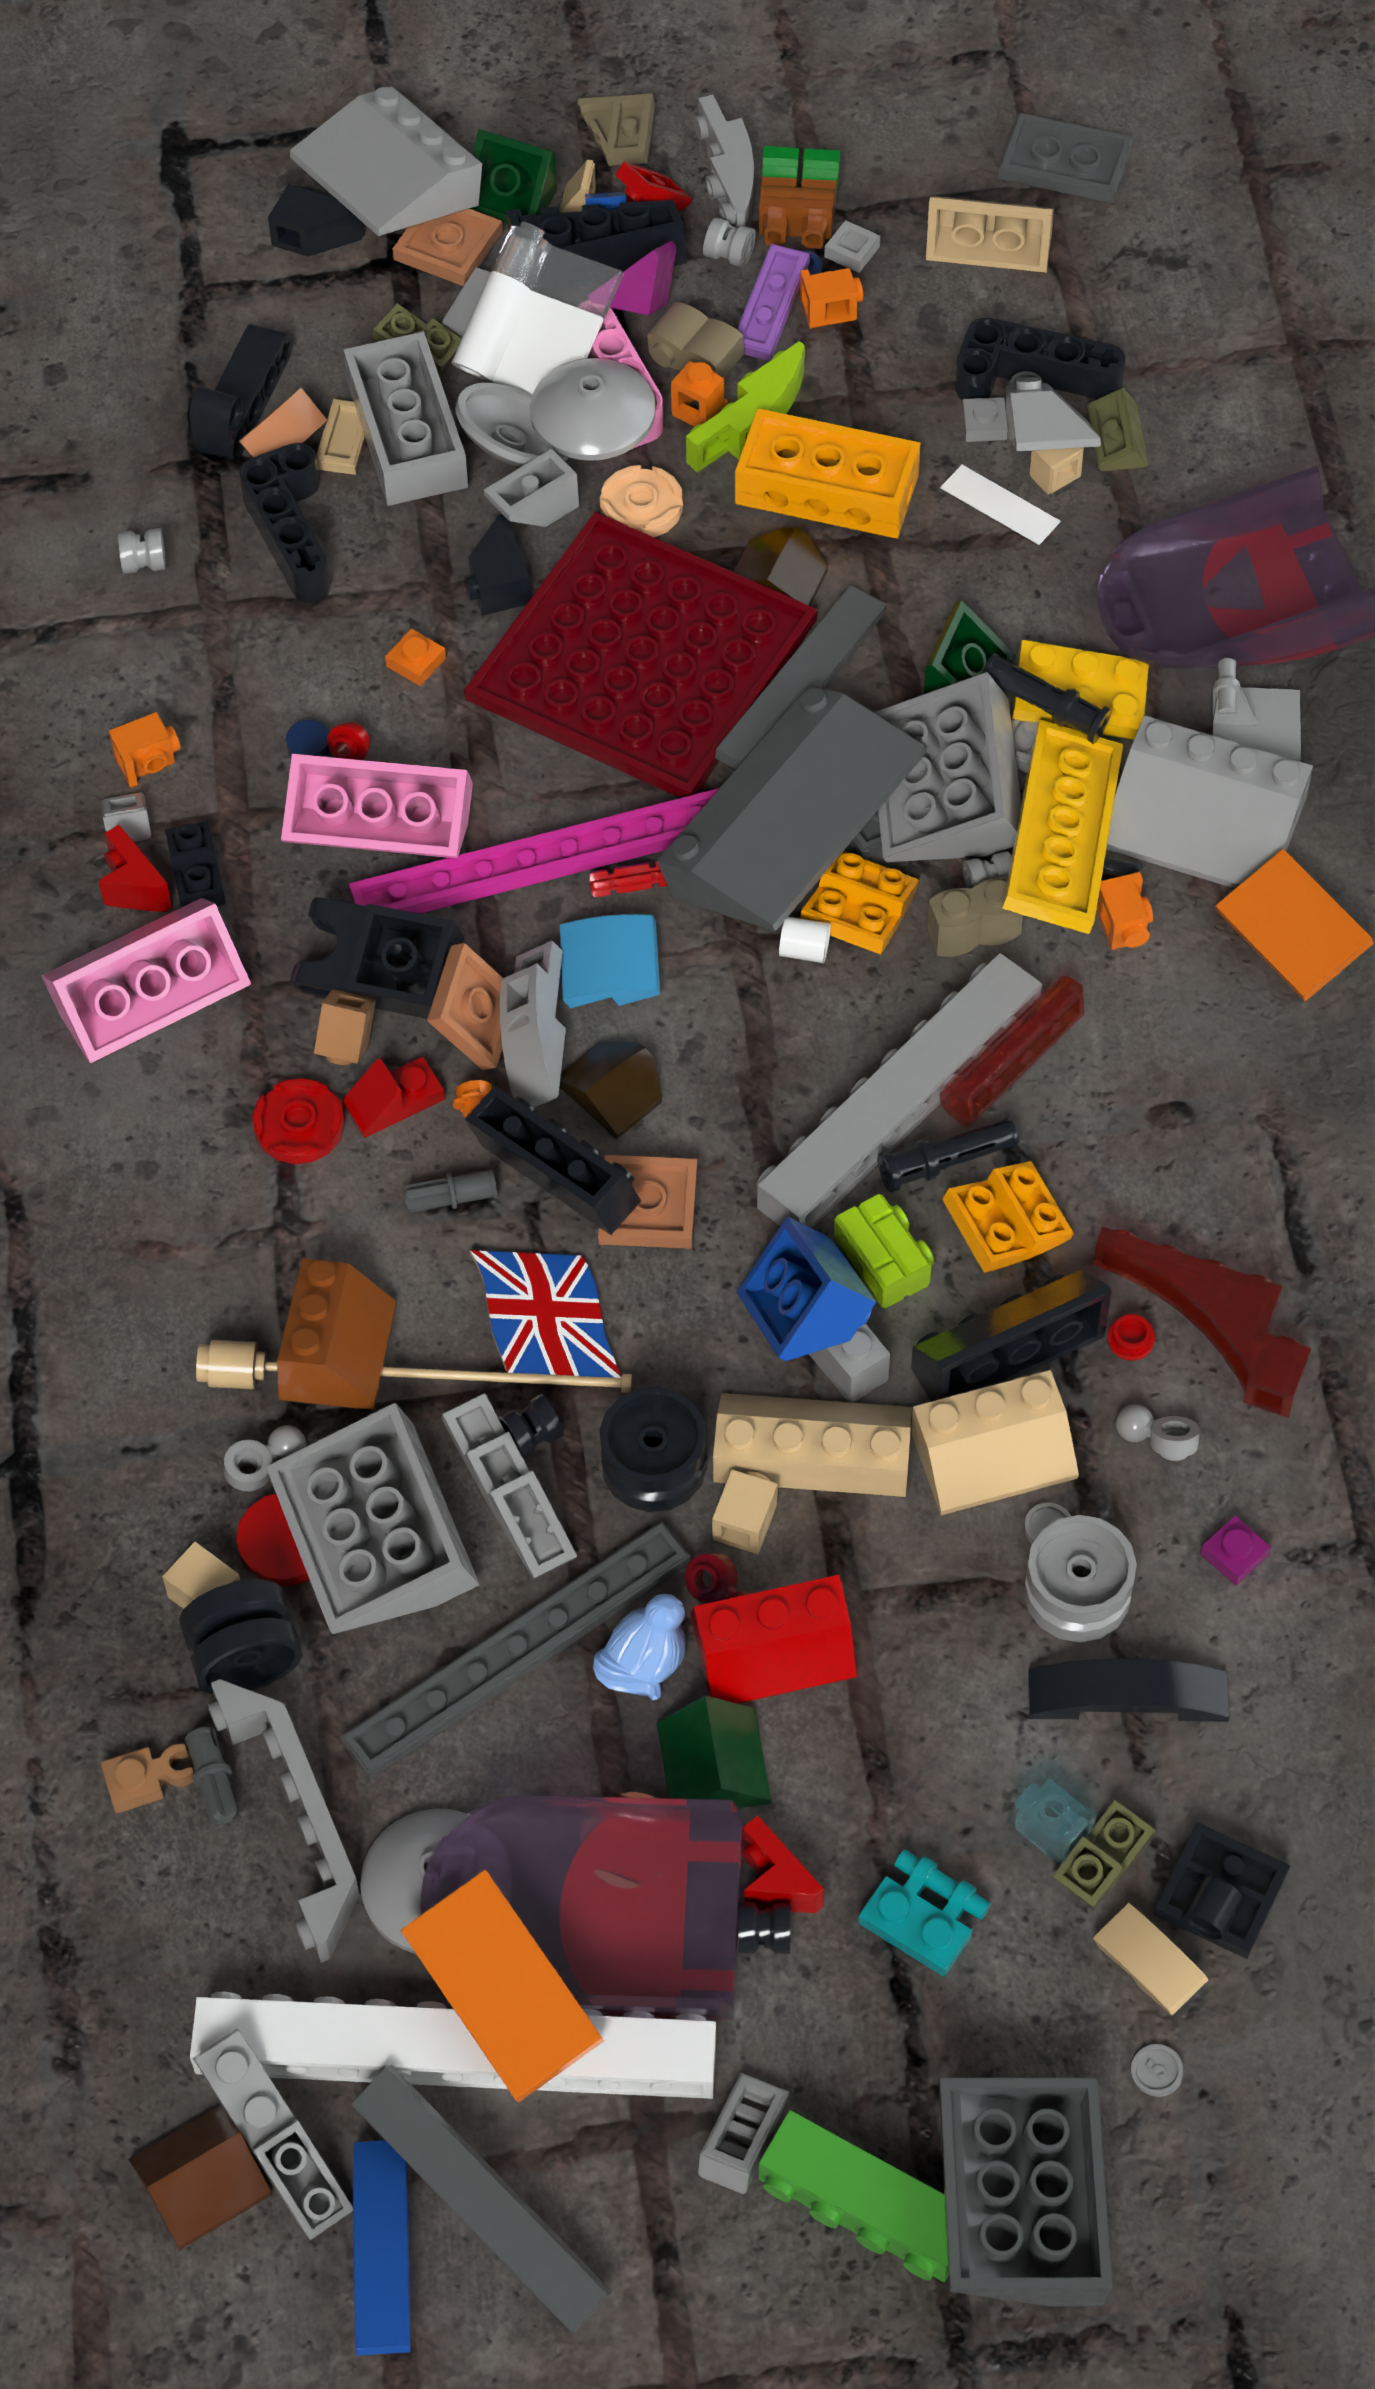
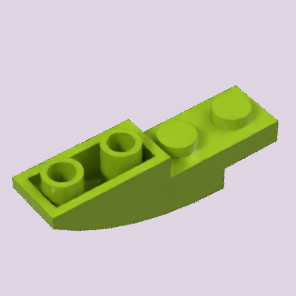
[686,341,805,473]

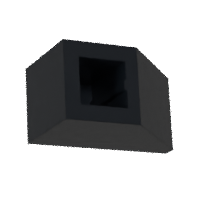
[268,184,365,257]

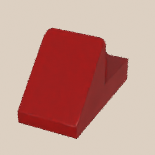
[615,161,693,212]
[99,825,172,913]
[343,1057,445,1138]
[741,1815,824,1914]

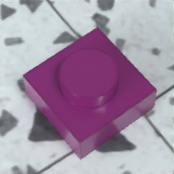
[1200,1516,1271,1586]

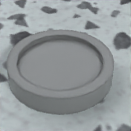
[1024,1503,1071,1544]
[1131,2044,1183,2097]

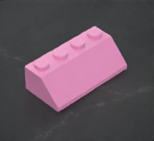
[281,754,473,859]
[41,898,251,1063]

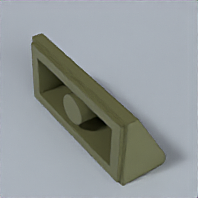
[1087,387,1149,471]

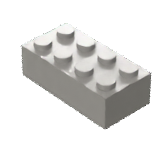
[343,331,468,506]

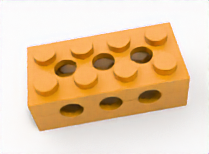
[735,408,921,539]

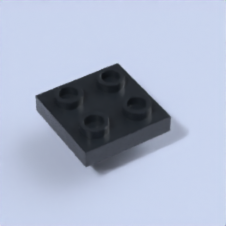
[1154,1822,1290,1959]

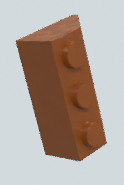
[277,1258,396,1410]

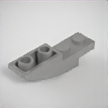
[694,94,754,228]
[500,940,566,1108]
[193,2029,353,2240]

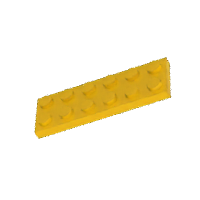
[1002,720,1123,934]

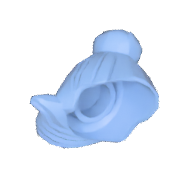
[593,1594,687,1700]

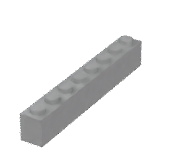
[757,953,1042,1228]

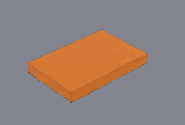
[1215,849,1373,1002]

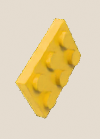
[1012,640,1149,740]

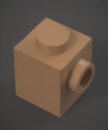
[314,989,376,1065]

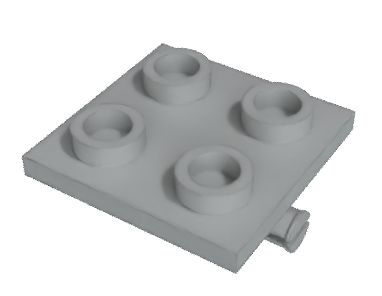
[1212,658,1301,762]

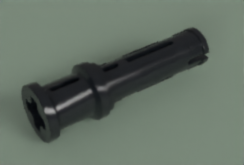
[983,654,1112,744]
[877,1118,1019,1193]

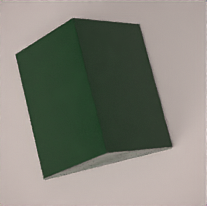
[469,129,557,224]
[924,600,1016,694]
[657,1696,771,1816]

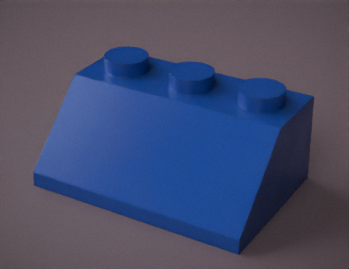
[736,1216,876,1361]

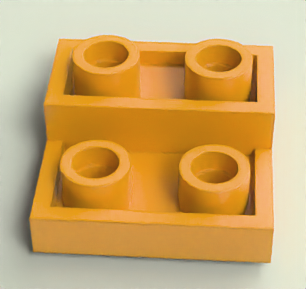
[800,851,919,955]
[942,1161,1074,1273]

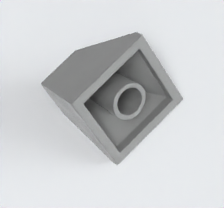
[1006,377,1101,451]

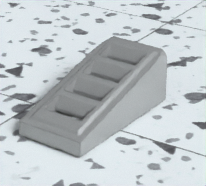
[698,2073,789,2194]

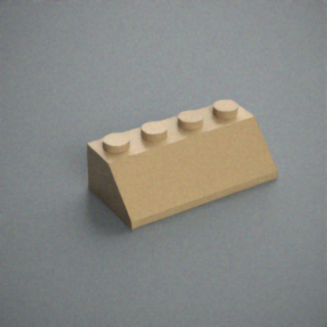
[713,1393,912,1497]

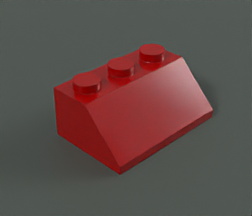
[690,1575,857,1704]

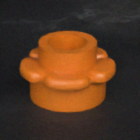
[452,1080,492,1118]

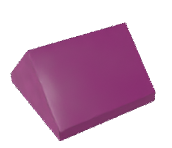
[589,241,677,315]

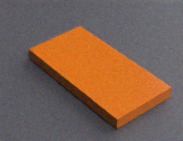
[400,1869,604,2103]

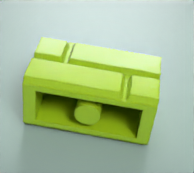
[834,1194,934,1309]

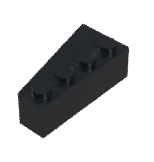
[506,200,687,296]

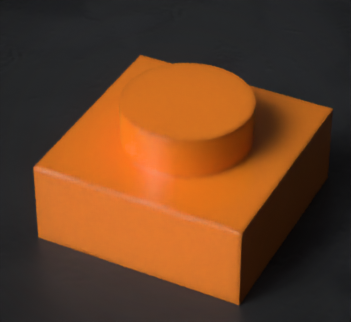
[385,628,446,686]

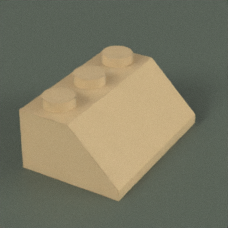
[926,196,1054,273]
[911,1370,1079,1515]

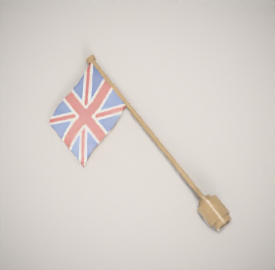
[196,1250,632,1393]

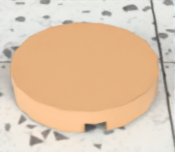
[600,465,683,537]

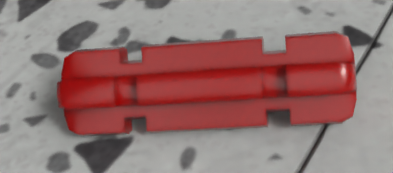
[589,861,667,897]

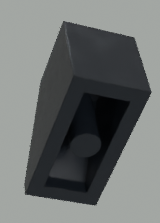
[464,514,531,616]

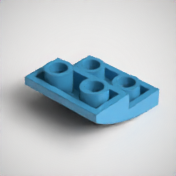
[560,914,660,1008]

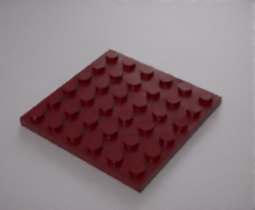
[464,512,817,798]

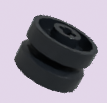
[599,1387,707,1512]
[179,1579,303,1694]

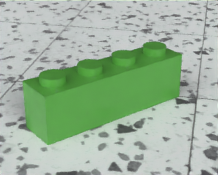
[759,2110,949,2283]

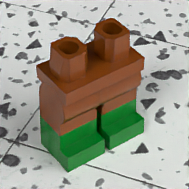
[759,146,840,249]

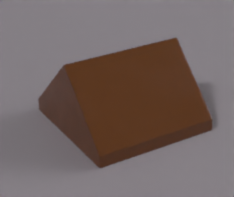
[129,2105,272,2250]

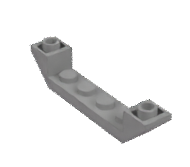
[207,1679,360,1963]

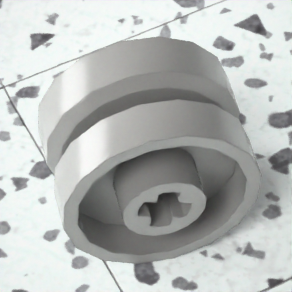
[1024,1515,1137,1643]

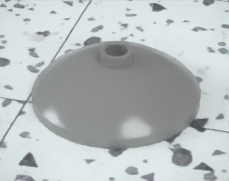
[530,358,656,460]
[455,383,569,467]
[360,1809,513,1954]

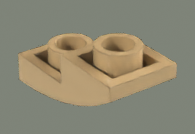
[1093,1903,1208,2016]

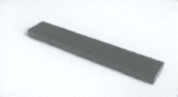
[715,585,887,769]
[351,2065,613,2334]

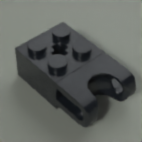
[289,897,464,1019]

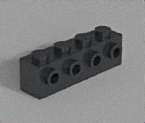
[465,1086,641,1235]

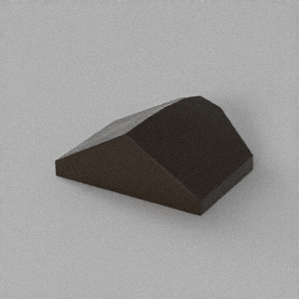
[734,527,828,606]
[559,1042,662,1139]

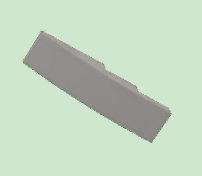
[441,1393,577,1580]

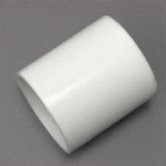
[779,917,831,963]

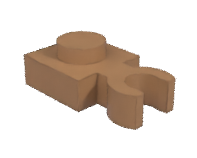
[100,1744,194,1814]

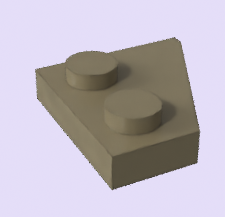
[577,93,655,166]

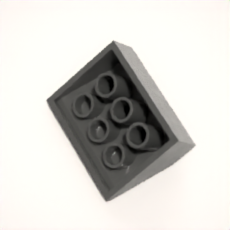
[939,2078,1113,2306]

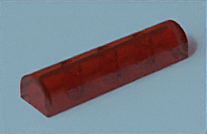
[939,976,1084,1128]

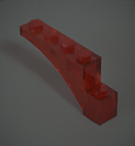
[1093,1226,1311,1418]

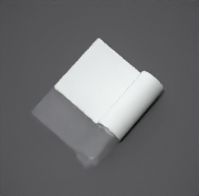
[451,222,624,394]

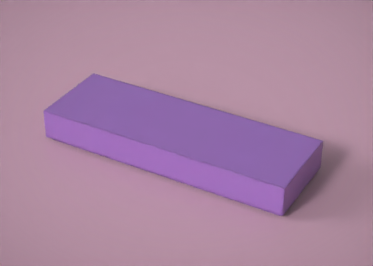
[737,244,810,361]

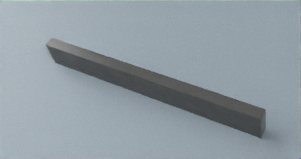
[340,1521,691,1781]

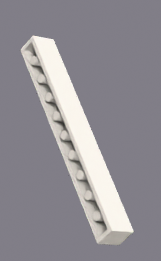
[190,1992,716,2099]

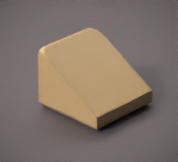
[559,160,596,213]
[1029,448,1084,495]

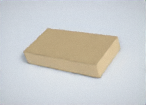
[316,399,366,475]

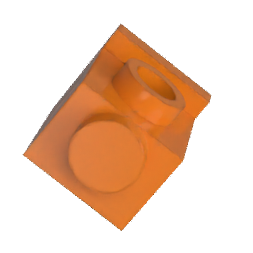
[800,268,863,329]
[671,361,729,427]
[108,712,181,788]
[1096,872,1153,950]

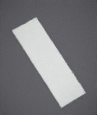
[940,464,1061,545]

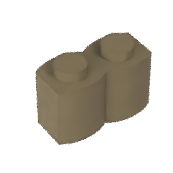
[647,302,744,378]
[927,877,1023,957]

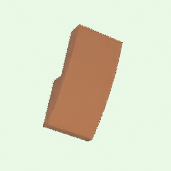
[238,387,327,458]

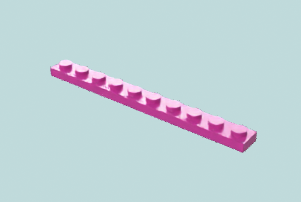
[349,788,720,914]

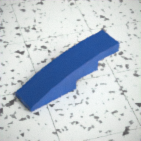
[353,2140,411,2356]

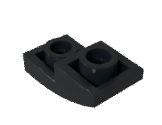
[165,821,226,908]

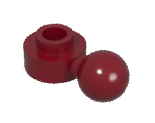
[685,1553,752,1603]

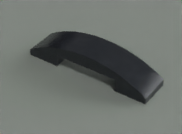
[1028,1658,1229,1722]

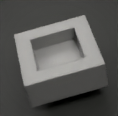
[824,220,880,273]
[962,397,1008,442]

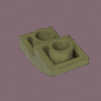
[371,303,462,372]
[1052,1800,1157,1908]

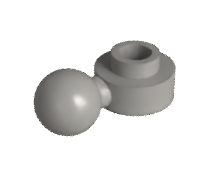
[1116,1404,1200,1461]
[224,1425,306,1491]

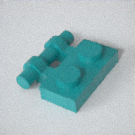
[858,1849,991,1977]

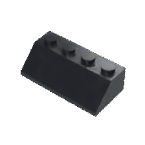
[911,1270,1112,1402]

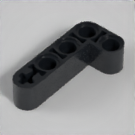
[955,318,1125,401]
[189,324,292,461]
[239,443,330,603]

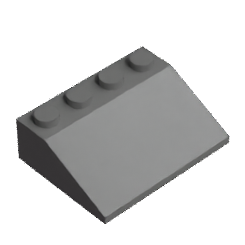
[290,86,482,236]
[873,672,1021,862]
[1106,715,1313,888]
[266,1403,480,1634]

